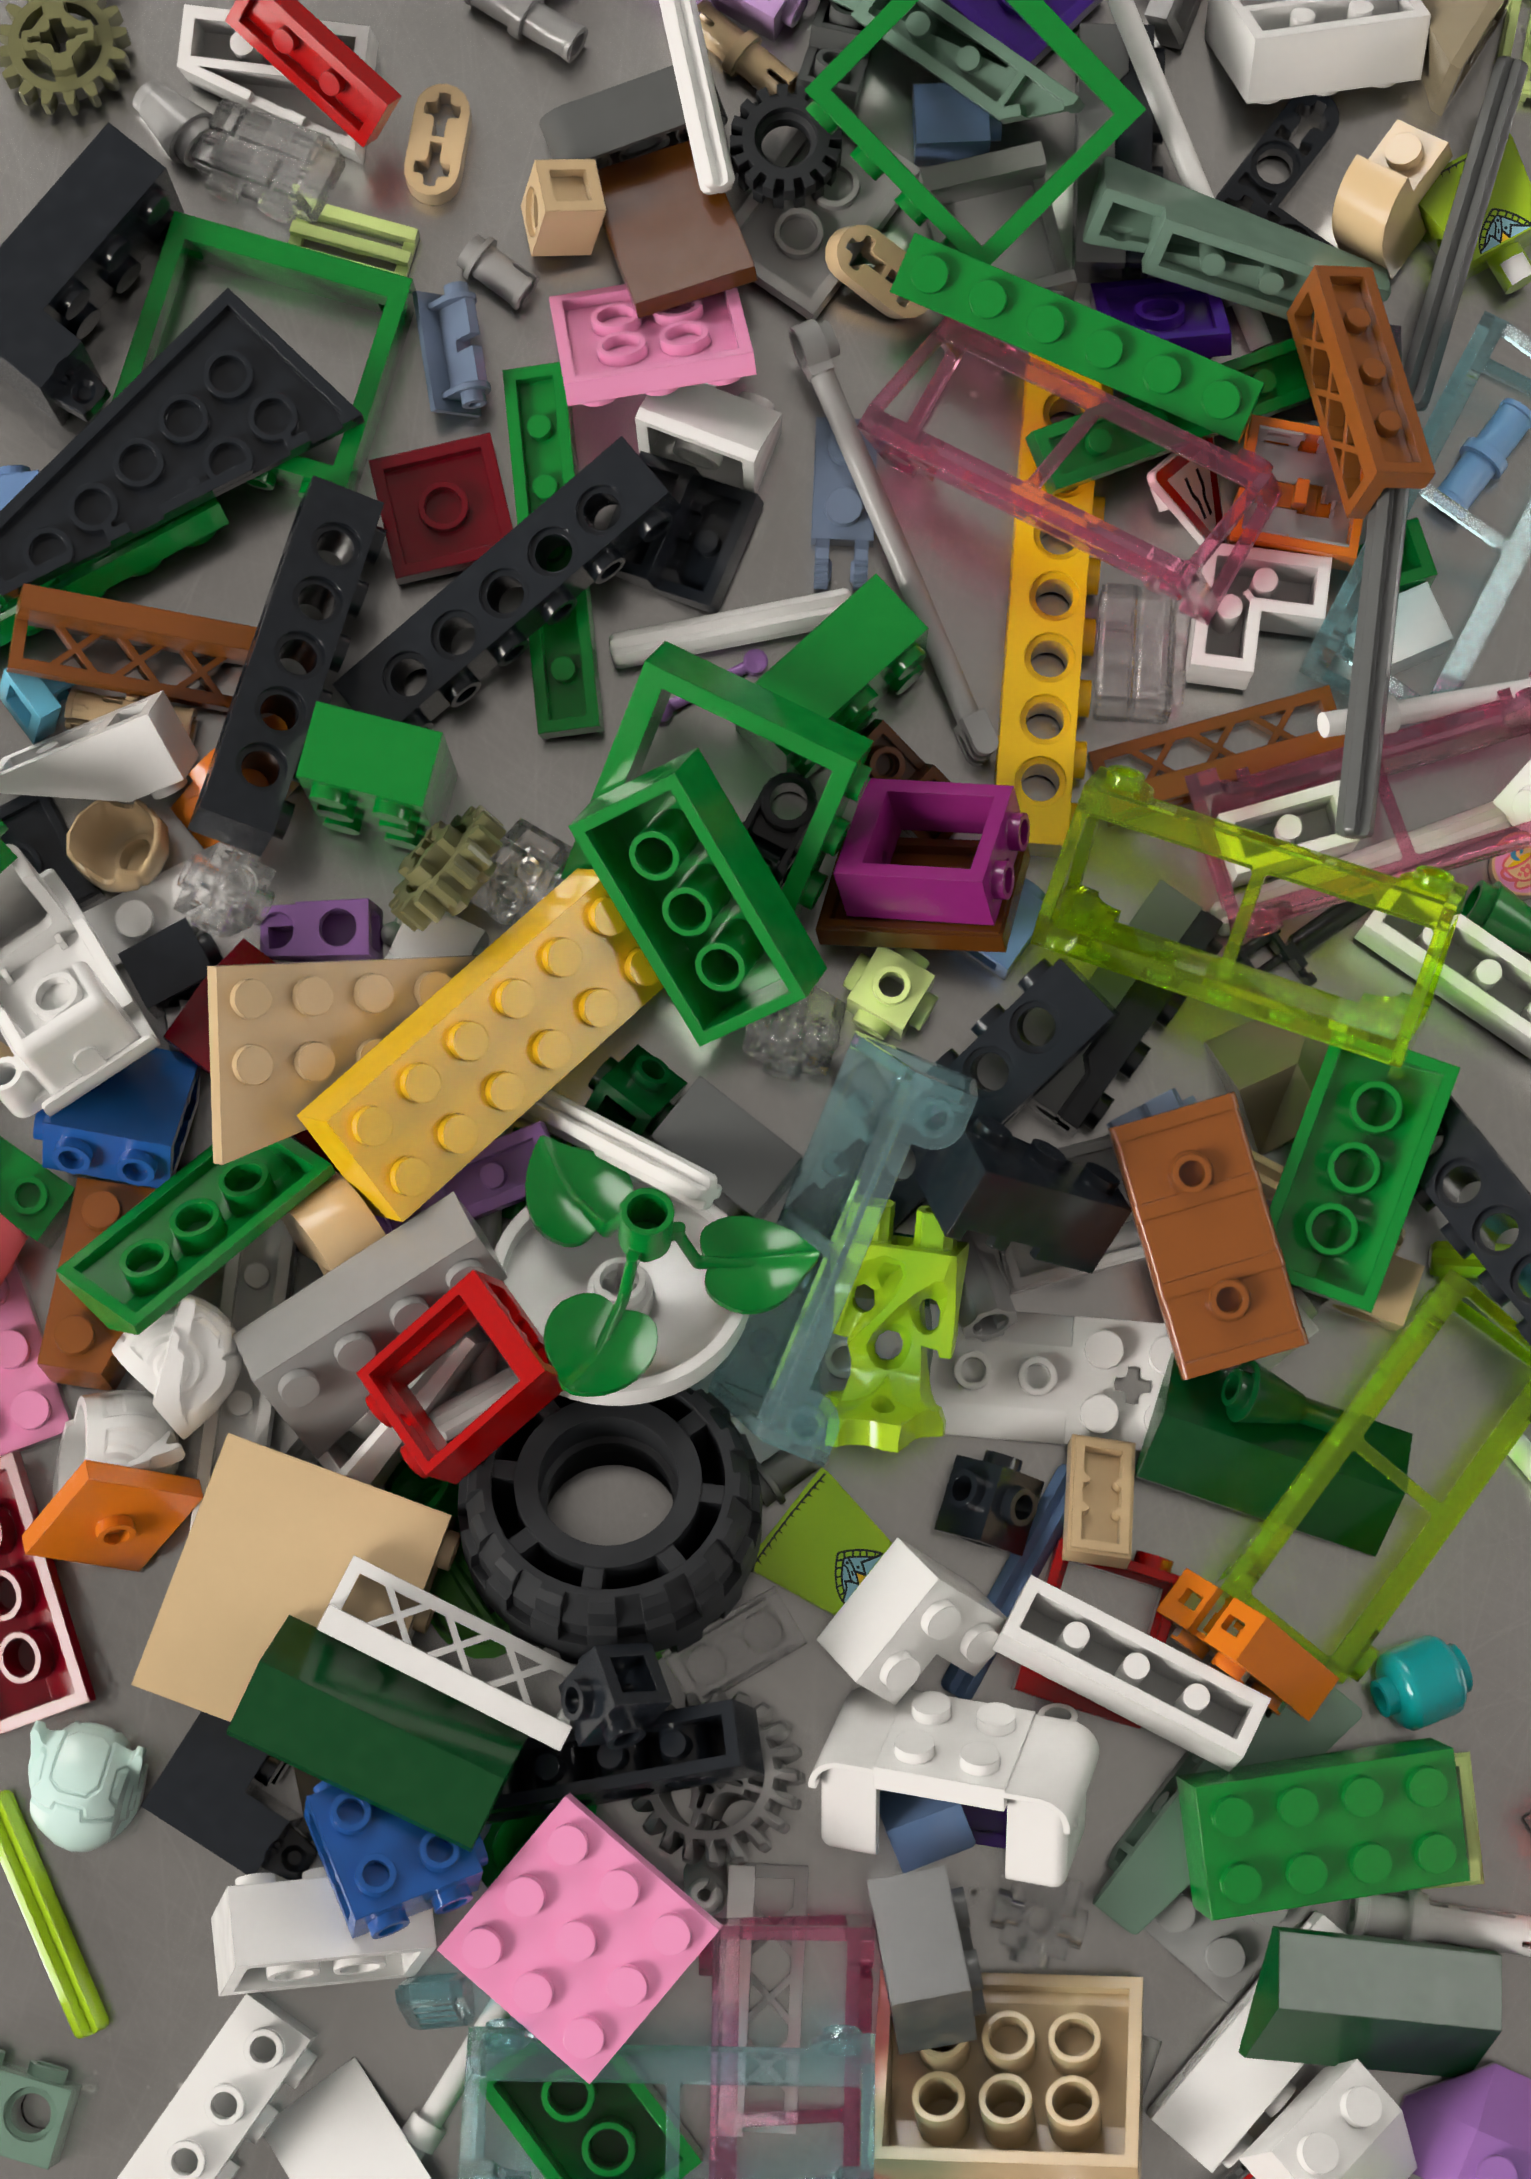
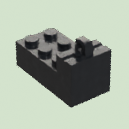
[0,122,184,426]
[141,1711,319,1880]

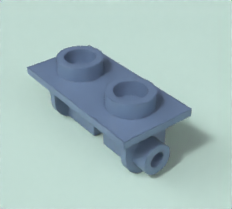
[412,281,491,418]

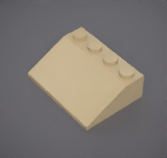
[868,1969,1144,2179]

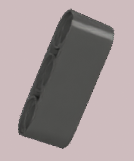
[539,65,728,170]

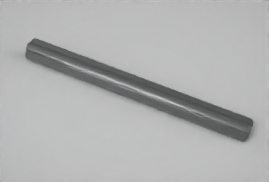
[1404,56,1528,412]
[1335,488,1410,839]

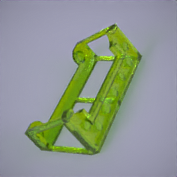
[1030,765,1469,1069]
[1214,1269,1531,1685]

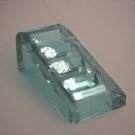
[395,1972,475,2030]

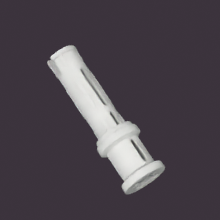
[1346,1889,1531,1957]

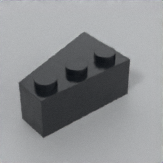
[914,1110,1132,1274]

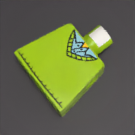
[1418,133,1531,294]
[753,1467,892,1616]

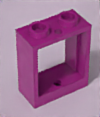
[833,778,1030,926]

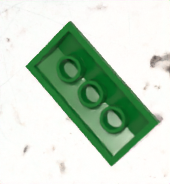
[1269,1024,1460,1313]
[56,1137,336,1335]

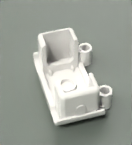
[0,844,161,1118]
[808,1686,1099,1887]

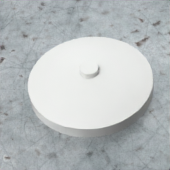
[494,1173,749,1406]

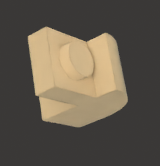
[1332,119,1453,280]
[281,1171,386,1275]

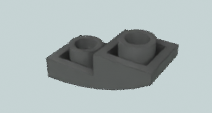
[795,0,873,112]

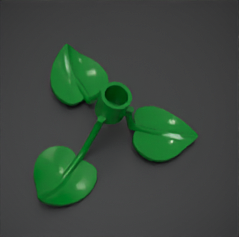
[525,1135,820,1397]

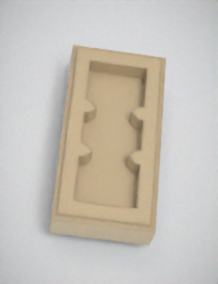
[1062,1434,1136,1569]

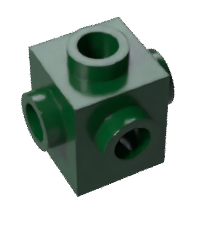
[584,1044,688,1139]

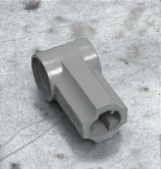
[957,1230,1018,1342]

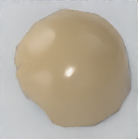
[66,799,169,892]

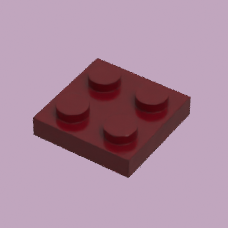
[368,432,513,585]

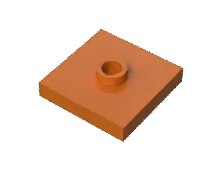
[22,1460,203,1572]

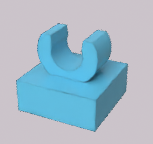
[0,657,75,745]

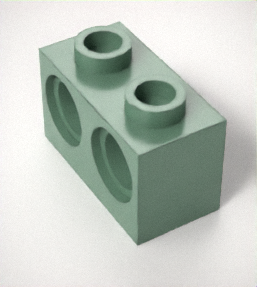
[0,2049,82,2170]

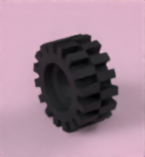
[730,83,842,209]

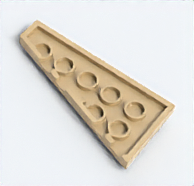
[207,955,478,1165]

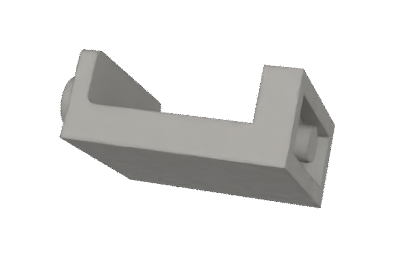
[919,140,1078,331]

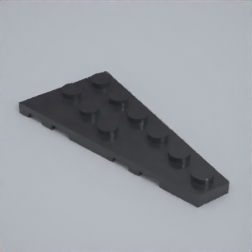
[0,288,365,602]

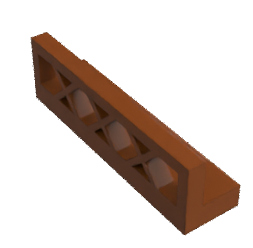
[1286,265,1436,519]
[6,583,257,712]
[1087,685,1345,827]

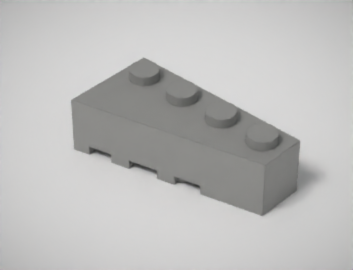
[232,1191,508,1460]

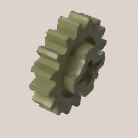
[0,0,131,116]
[389,805,506,932]

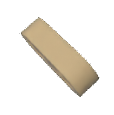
[404,84,472,206]
[825,225,928,319]

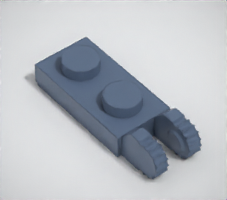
[811,417,879,591]

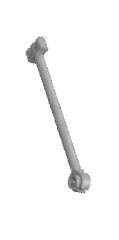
[788,318,999,766]

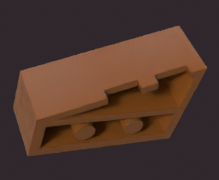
[37,1177,156,1391]

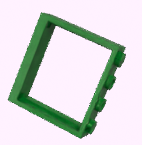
[804,0,1146,265]
[112,211,416,499]
[561,641,874,929]

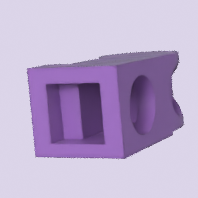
[260,898,383,962]

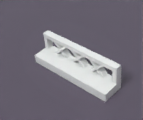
[317,1555,575,1751]
[716,1862,808,2137]

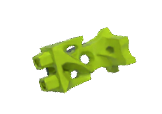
[817,1196,969,1453]

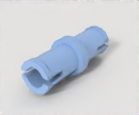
[1431,398,1531,519]

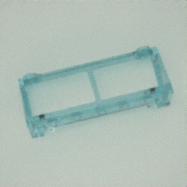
[1298,311,1531,740]
[707,1030,978,1467]
[458,2019,876,2179]

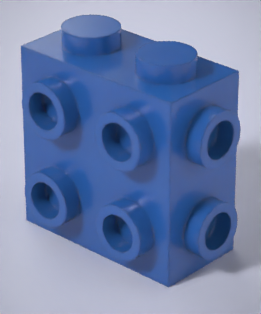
[33,1048,201,1188]
[304,1781,488,1939]

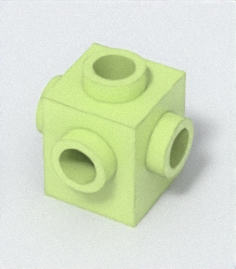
[842,947,939,1042]

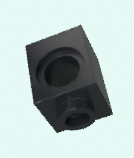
[118,917,224,1019]

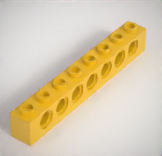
[994,352,1114,858]

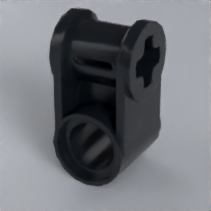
[742,772,817,889]

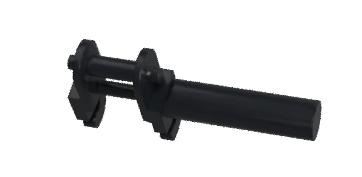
[1227,885,1377,1017]

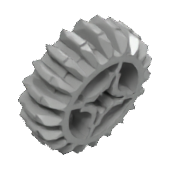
[631,1688,806,1869]

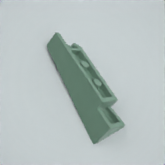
[830,0,1085,124]
[1083,156,1391,324]
[1092,1687,1362,1935]

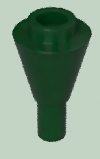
[1221,1360,1340,1433]

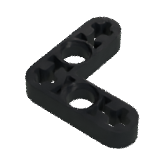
[1215,95,1339,247]

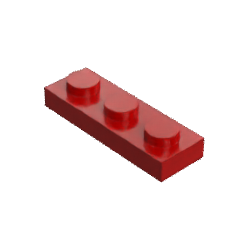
[225,0,402,148]

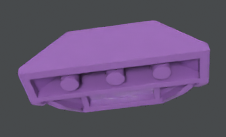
[1399,2063,1531,2179]

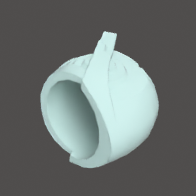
[28,1721,148,1852]

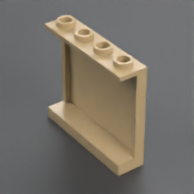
[131,1433,461,1722]

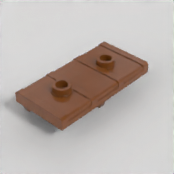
[1108,1091,1309,1380]

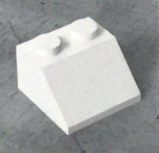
[635,383,782,493]
[1238,2059,1417,2179]

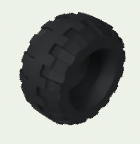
[458,1388,762,1664]

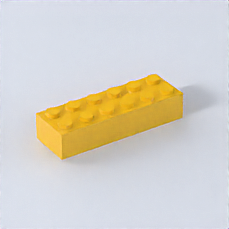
[296,868,664,1222]

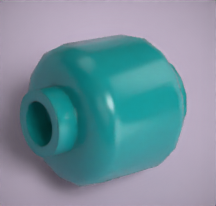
[1370,1635,1473,1731]

